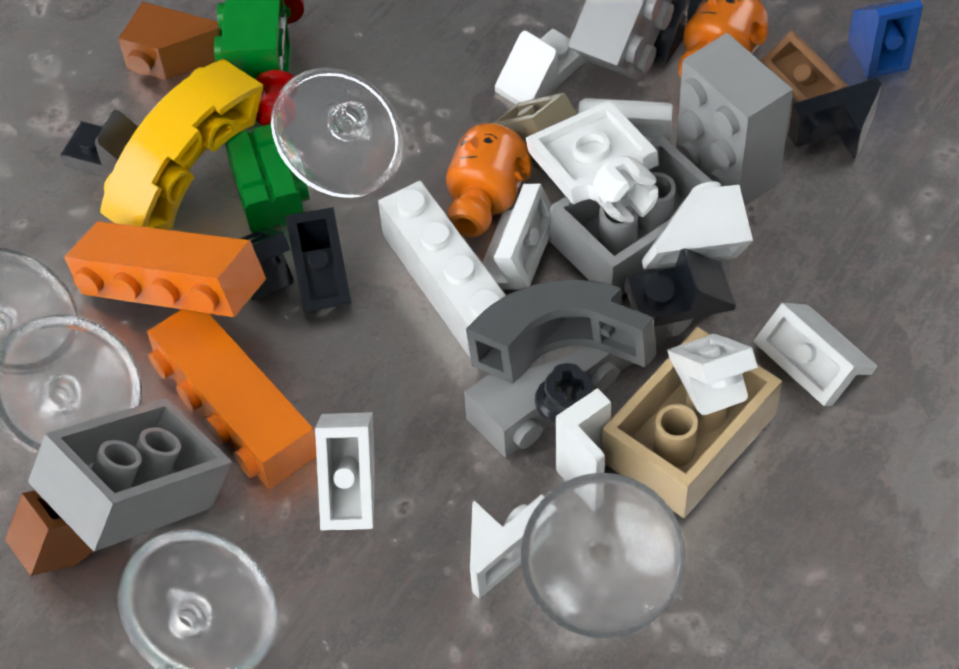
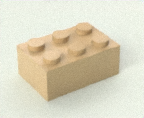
[601,327,782,518]

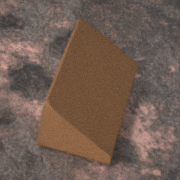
[760,30,849,102]

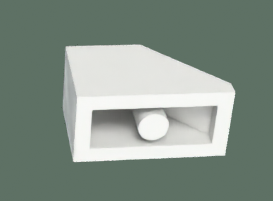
[642,181,753,270]
[315,412,375,530]

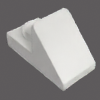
[495,28,587,105]
[667,333,758,415]
[470,494,557,599]

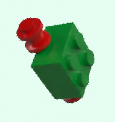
[214,0,305,129]

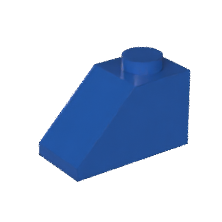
[848,0,923,79]

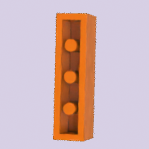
[64,221,266,317]
[147,309,317,490]

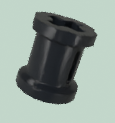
[535,363,592,423]

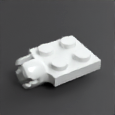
[526,100,659,223]

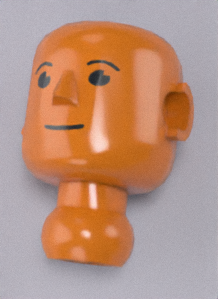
[678,0,769,77]
[446,123,532,238]

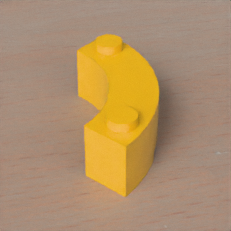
[100,59,263,230]

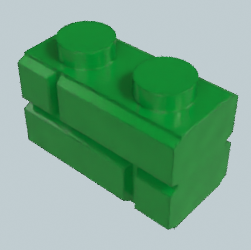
[225,123,310,232]

